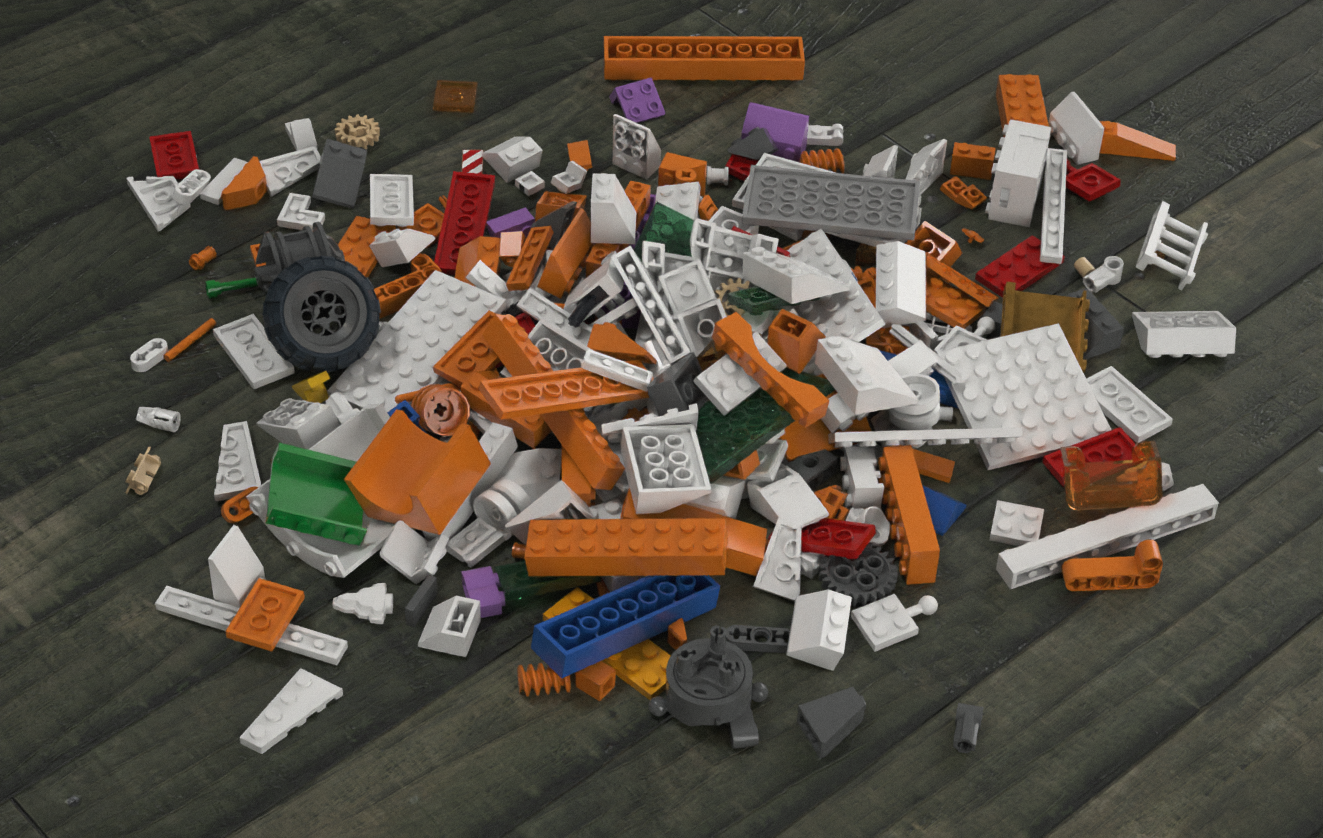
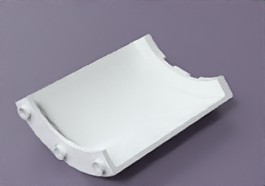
[246,403,395,578]

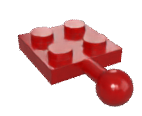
[1066,159,1121,202]

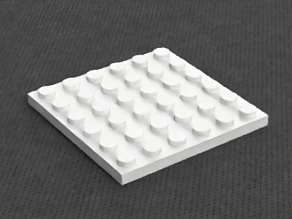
[936,323,1111,470]

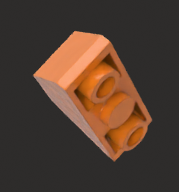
[221,156,267,210]

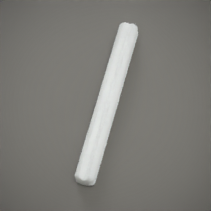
[889,324,963,384]

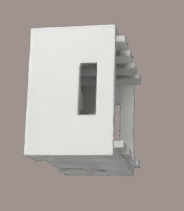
[985,119,1051,227]

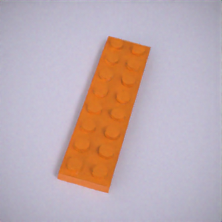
[478,360,654,420]

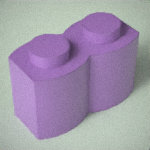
[462,566,505,618]

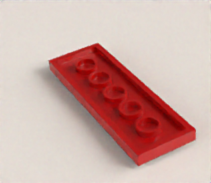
[434,171,496,275]

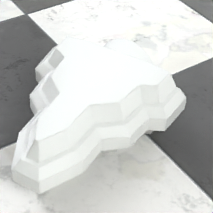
[332,583,393,624]

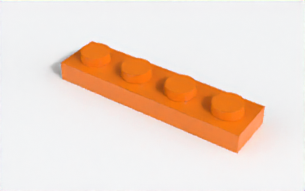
[506,226,554,291]

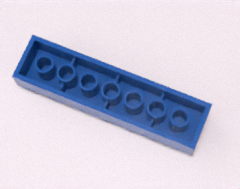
[531,575,720,678]

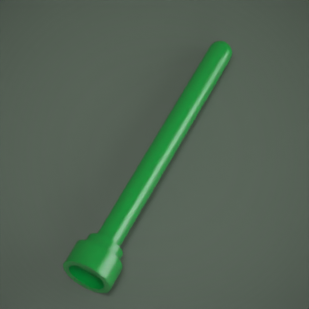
[205,278,258,298]

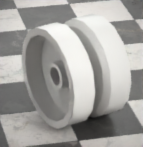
[889,374,940,430]
[473,478,532,540]

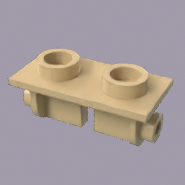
[125,447,161,495]

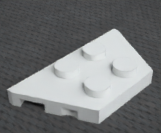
[127,176,191,231]

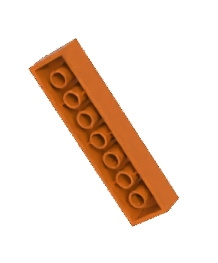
[524,518,728,576]

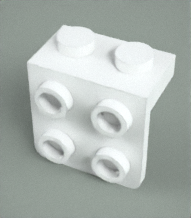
[380,520,449,584]

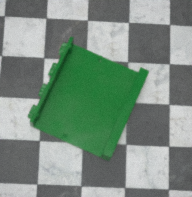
[265,443,367,546]

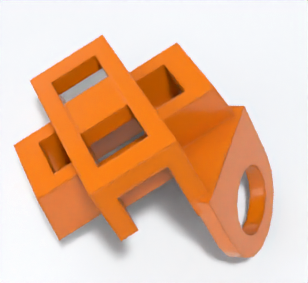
[814,485,850,521]

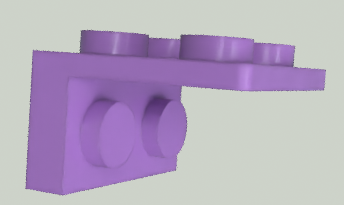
[609,78,665,123]

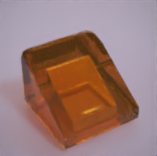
[855,243,877,266]

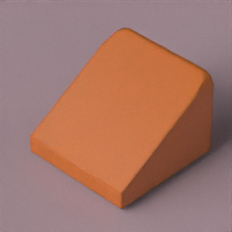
[667,618,687,650]

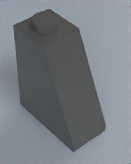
[797,687,866,759]

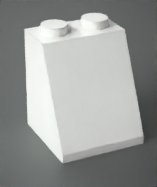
[591,173,636,244]
[684,472,746,519]

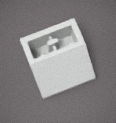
[418,596,481,657]

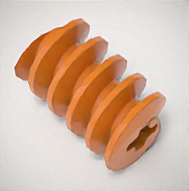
[799,148,844,174]
[517,663,571,697]

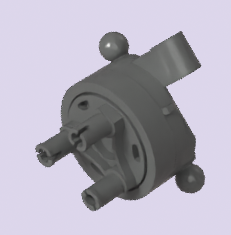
[648,625,768,749]

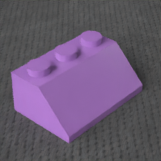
[741,102,809,162]

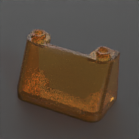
[1060,441,1163,510]

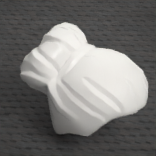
[846,506,890,547]

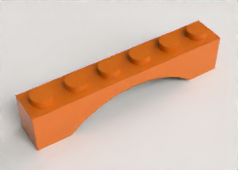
[712,312,830,428]

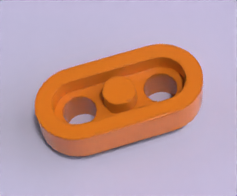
[221,486,258,523]

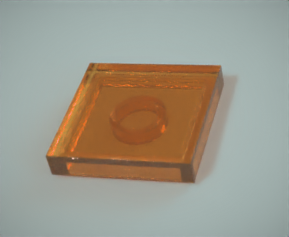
[433,80,478,113]

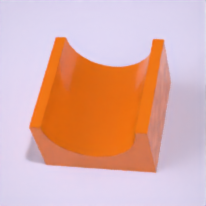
[344,409,491,535]

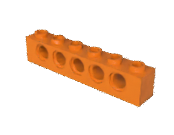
[586,181,651,278]

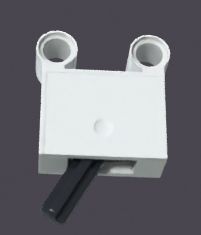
[563,251,625,328]

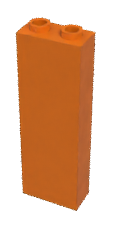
[620,487,770,576]

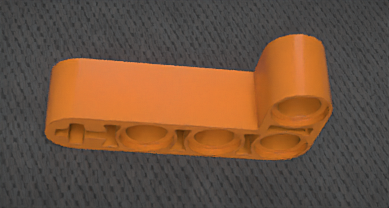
[374,253,441,319]
[1061,540,1163,591]

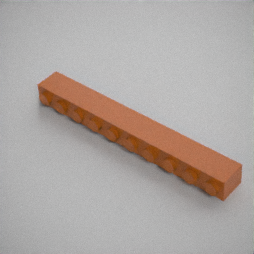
[482,314,626,490]

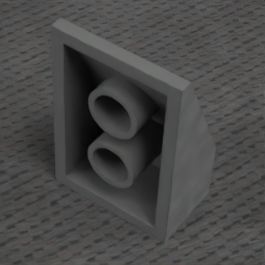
[312,139,367,209]
[647,352,708,416]

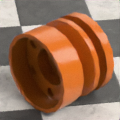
[411,384,470,436]

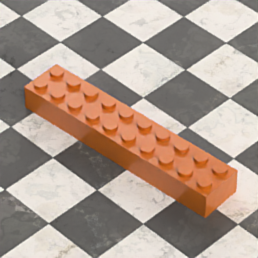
[604,36,805,81]

